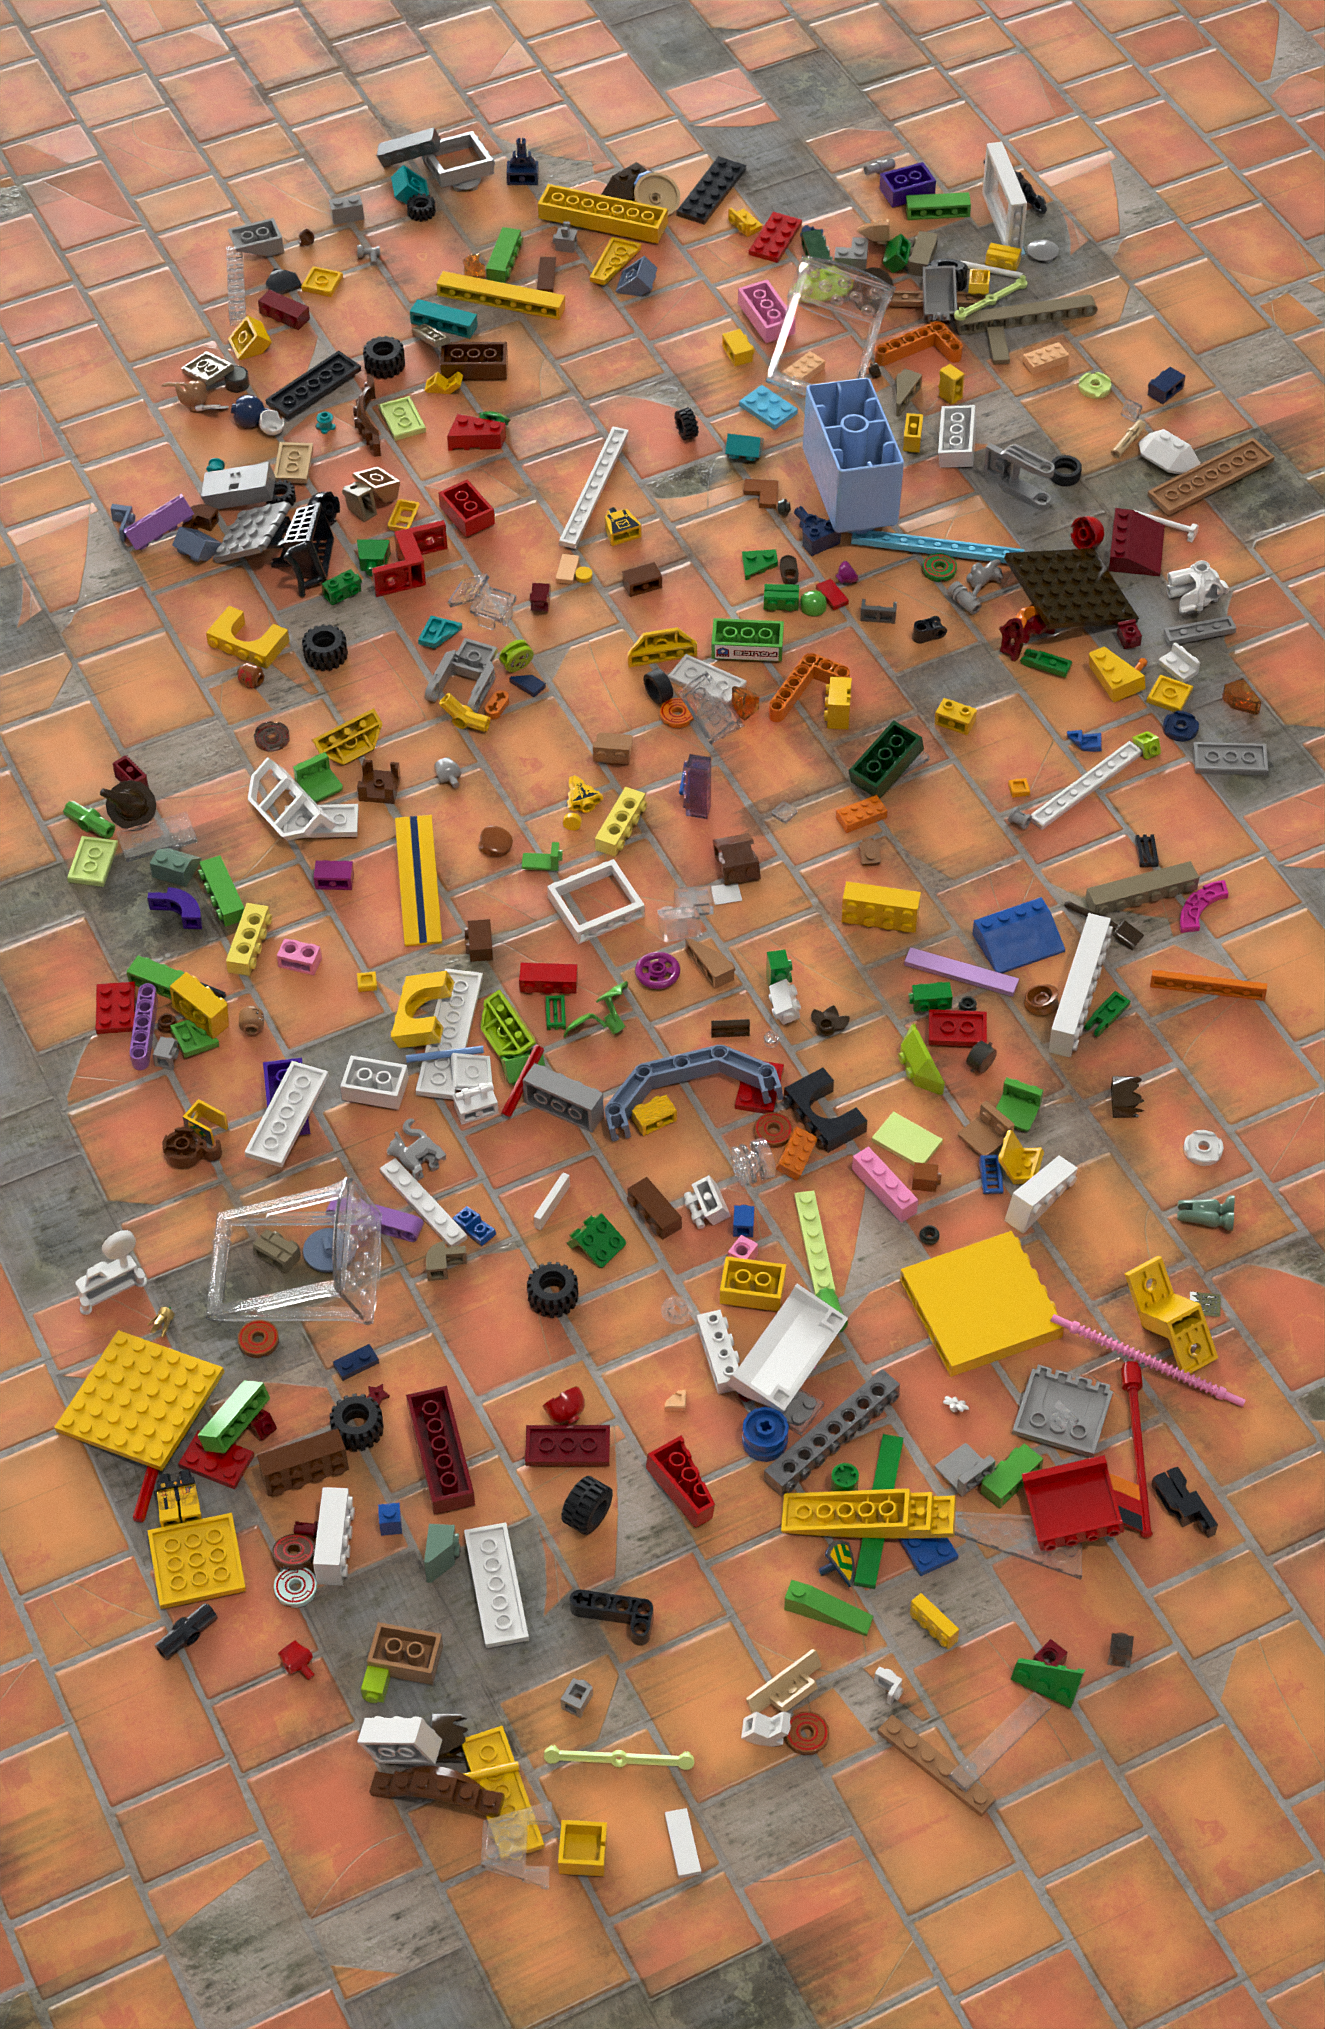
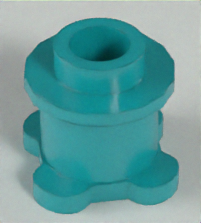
[316,411,336,434]
[206,458,225,472]

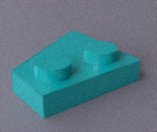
[418,615,462,648]

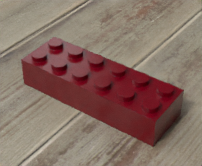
[406,1386,475,1515]

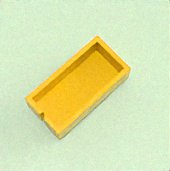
[841,881,921,933]

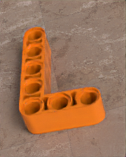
[874,321,963,366]
[769,653,850,723]

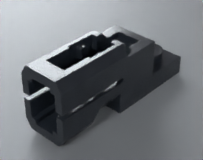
[1151,1467,1218,1538]

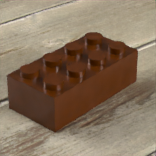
[440,342,508,379]
[257,1428,349,1497]

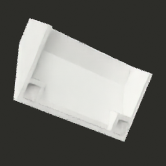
[727,1284,848,1412]

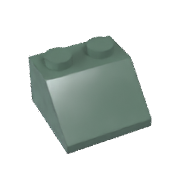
[150,848,202,887]
[424,1524,460,1583]

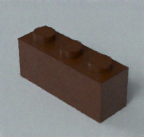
[627,1177,682,1240]

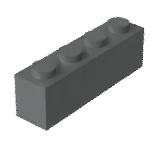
[377,128,441,167]

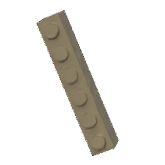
[1085,861,1200,915]

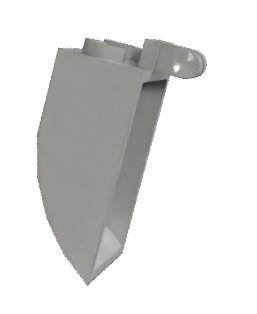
[923,265,957,322]

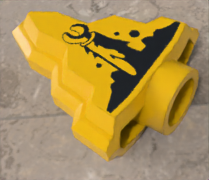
[567,775,603,813]

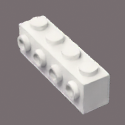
[697,1310,740,1394]

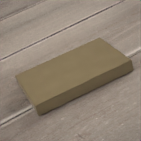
[181,351,235,386]

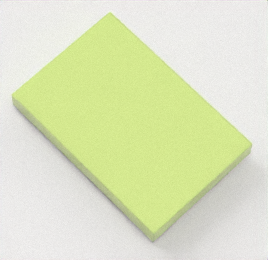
[378,396,426,441]
[67,836,118,887]
[872,1111,943,1165]

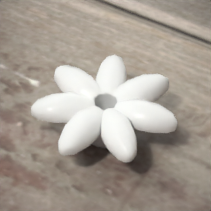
[943,1396,969,1412]

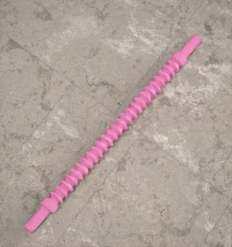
[1051,1314,1246,1407]

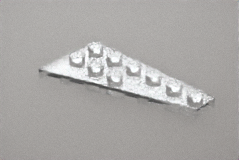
[955,1512,1082,1580]

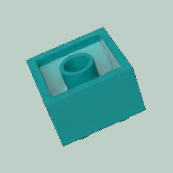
[391,165,429,205]
[725,434,764,461]

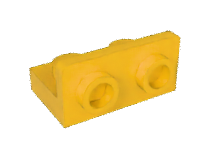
[728,207,763,237]

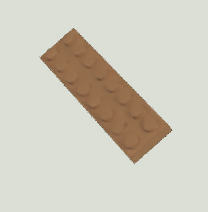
[1147,438,1275,516]

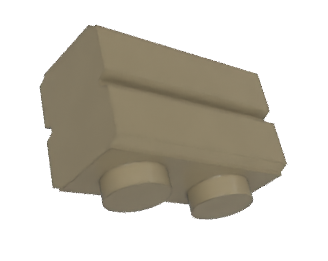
[253,1229,301,1273]

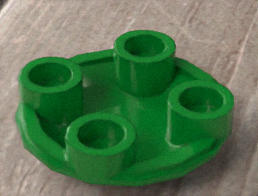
[478,411,511,425]

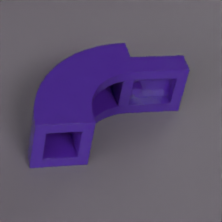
[147,887,203,929]

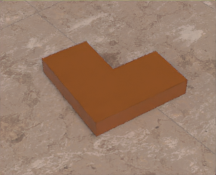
[743,479,778,509]

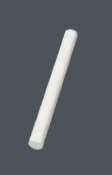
[962,261,1023,279]

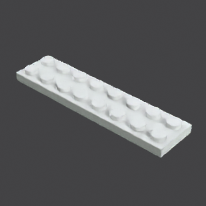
[416,969,483,1100]

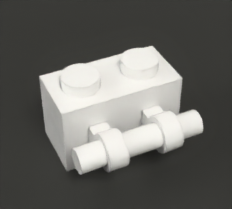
[453,1082,499,1125]
[684,1175,731,1229]

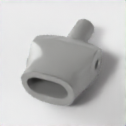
[434,757,462,788]

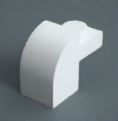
[741,1711,791,1747]

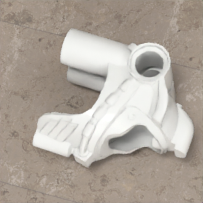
[1167,560,1230,614]

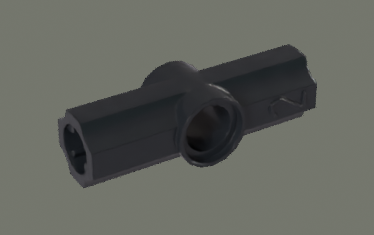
[155,1603,218,1660]

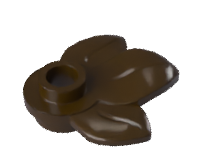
[811,1005,850,1036]

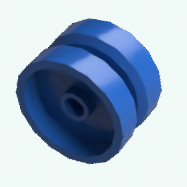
[742,1407,789,1462]

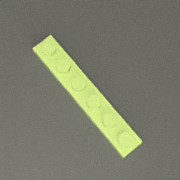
[794,1191,835,1296]

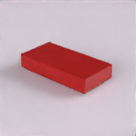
[816,578,849,610]

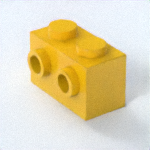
[934,698,977,736]

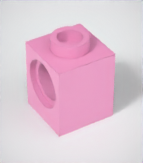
[728,1235,758,1260]

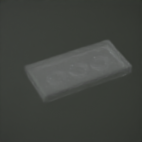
[116,812,198,862]

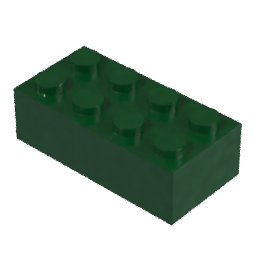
[848,720,924,799]

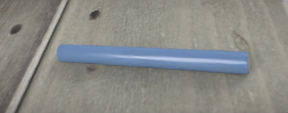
[406,1046,484,1063]

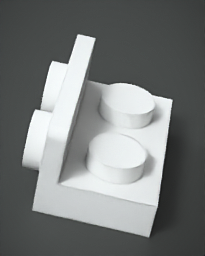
[1158,643,1200,683]

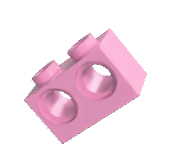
[277,939,322,975]

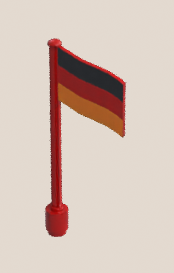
[1075,1361,1153,1538]

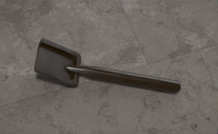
[1064,901,1144,950]

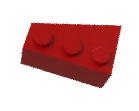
[447,414,506,451]

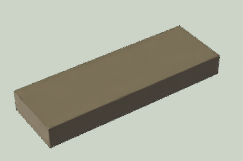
[987,326,1010,365]

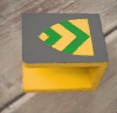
[183,1099,228,1146]

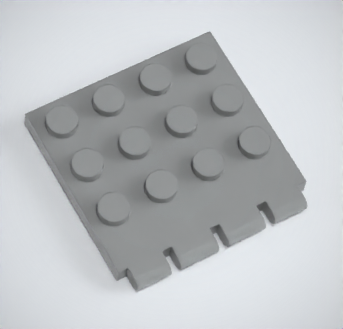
[213,501,291,563]
[1012,1364,1113,1458]

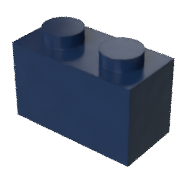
[1148,367,1185,404]

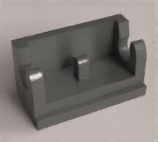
[860,599,897,624]

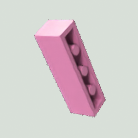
[852,1146,918,1223]

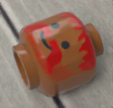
[237,662,265,688]

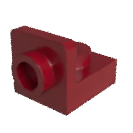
[247,1409,277,1440]

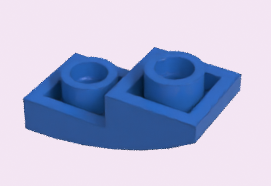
[452,1206,496,1246]

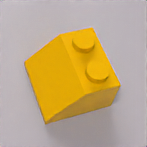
[228,315,272,360]

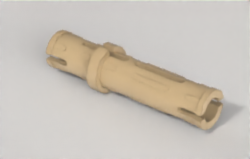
[1111,420,1146,459]

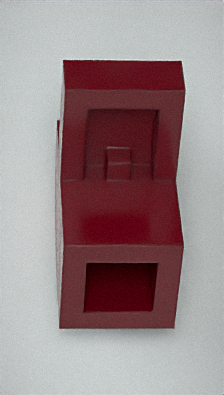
[529,583,551,612]

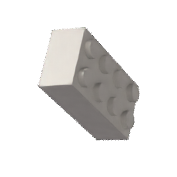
[523,1063,604,1133]

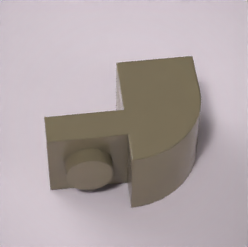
[426,1241,467,1281]

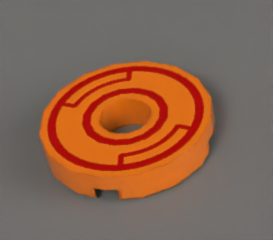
[660,698,695,728]

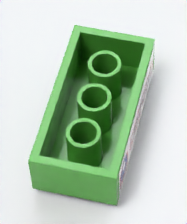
[711,618,784,662]

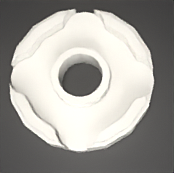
[1183,1130,1224,1166]

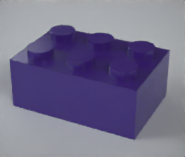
[879,162,936,208]

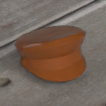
[479,826,513,857]
[1024,984,1059,1015]

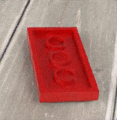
[749,212,802,263]

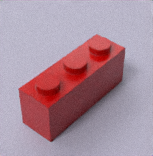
[519,962,578,994]

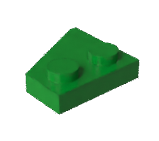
[742,549,778,580]

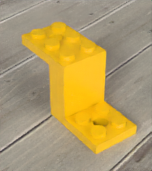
[1125,1256,1218,1374]

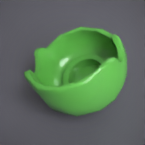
[800,590,826,616]

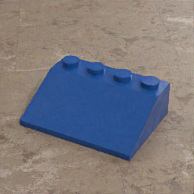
[972,897,1066,974]

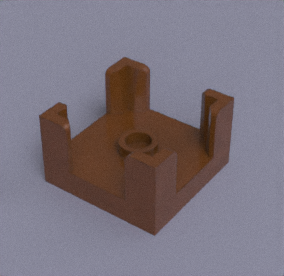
[357,759,401,804]

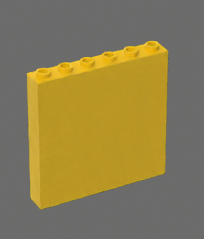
[900,1231,1065,1377]

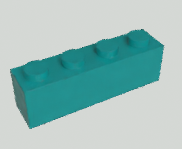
[410,299,478,339]

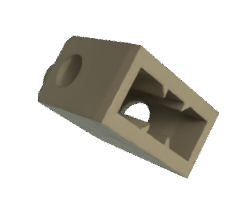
[342,481,377,522]

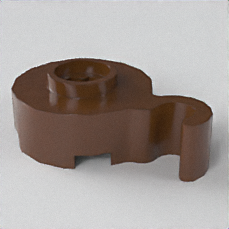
[162,1127,222,1168]

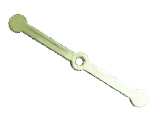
[954,275,1028,321]
[544,1745,694,1770]

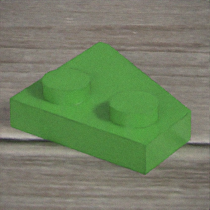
[170,1020,219,1058]

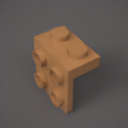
[593,733,633,764]

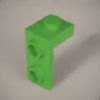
[522,842,563,871]

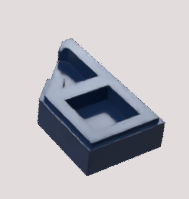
[509,675,546,697]

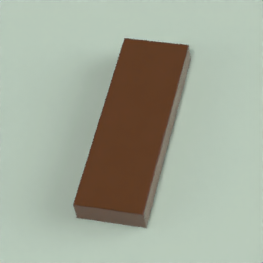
[537,257,556,293]

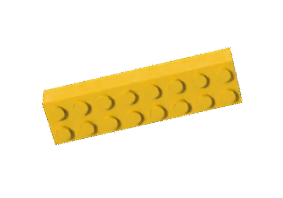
[538,184,668,244]

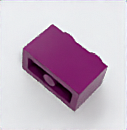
[314,860,354,890]

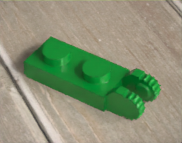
[1020,649,1073,678]
[1084,991,1131,1037]

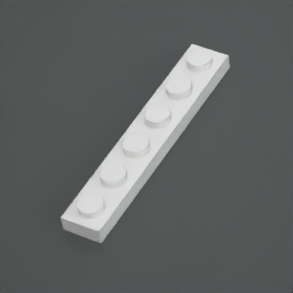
[379,1158,467,1248]

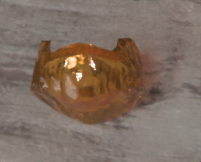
[463,254,485,279]

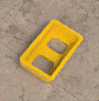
[388,499,419,531]

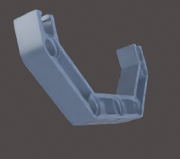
[604,1045,783,1142]

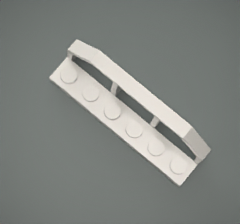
[248,757,336,841]

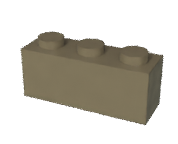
[906,231,938,277]

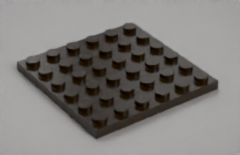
[1004,548,1139,629]

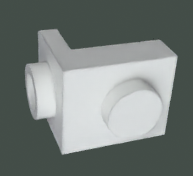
[874,1666,904,1705]

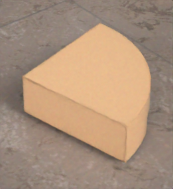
[665,1390,686,1411]

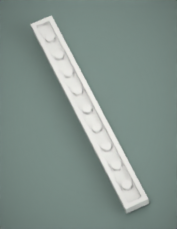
[559,427,629,549]

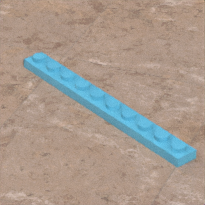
[851,530,1024,563]

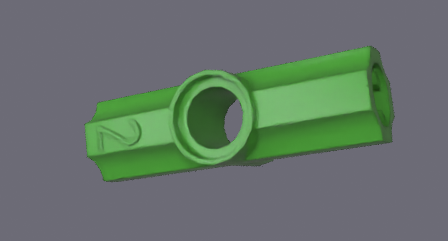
[63,801,116,839]

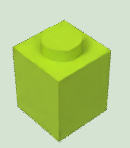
[361,1666,390,1703]

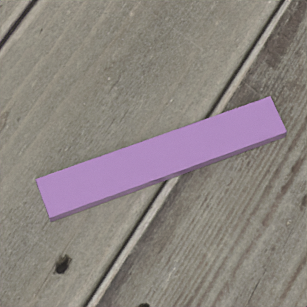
[904,947,1019,997]

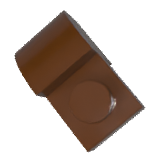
[182,504,219,531]

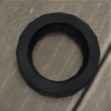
[1049,455,1082,486]
[643,668,674,704]

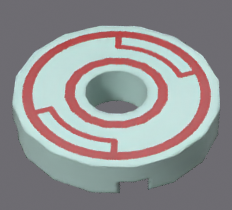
[274,1568,318,1608]

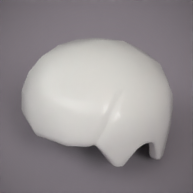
[259,410,284,435]

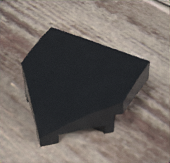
[266,268,302,294]

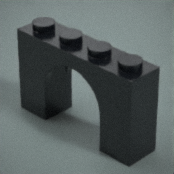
[783,1067,867,1153]

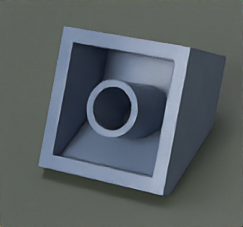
[616,256,658,296]
[172,527,222,562]

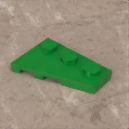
[1011,1658,1086,1708]

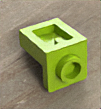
[1132,731,1161,759]

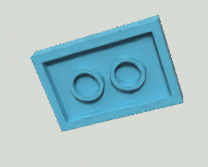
[739,385,798,430]

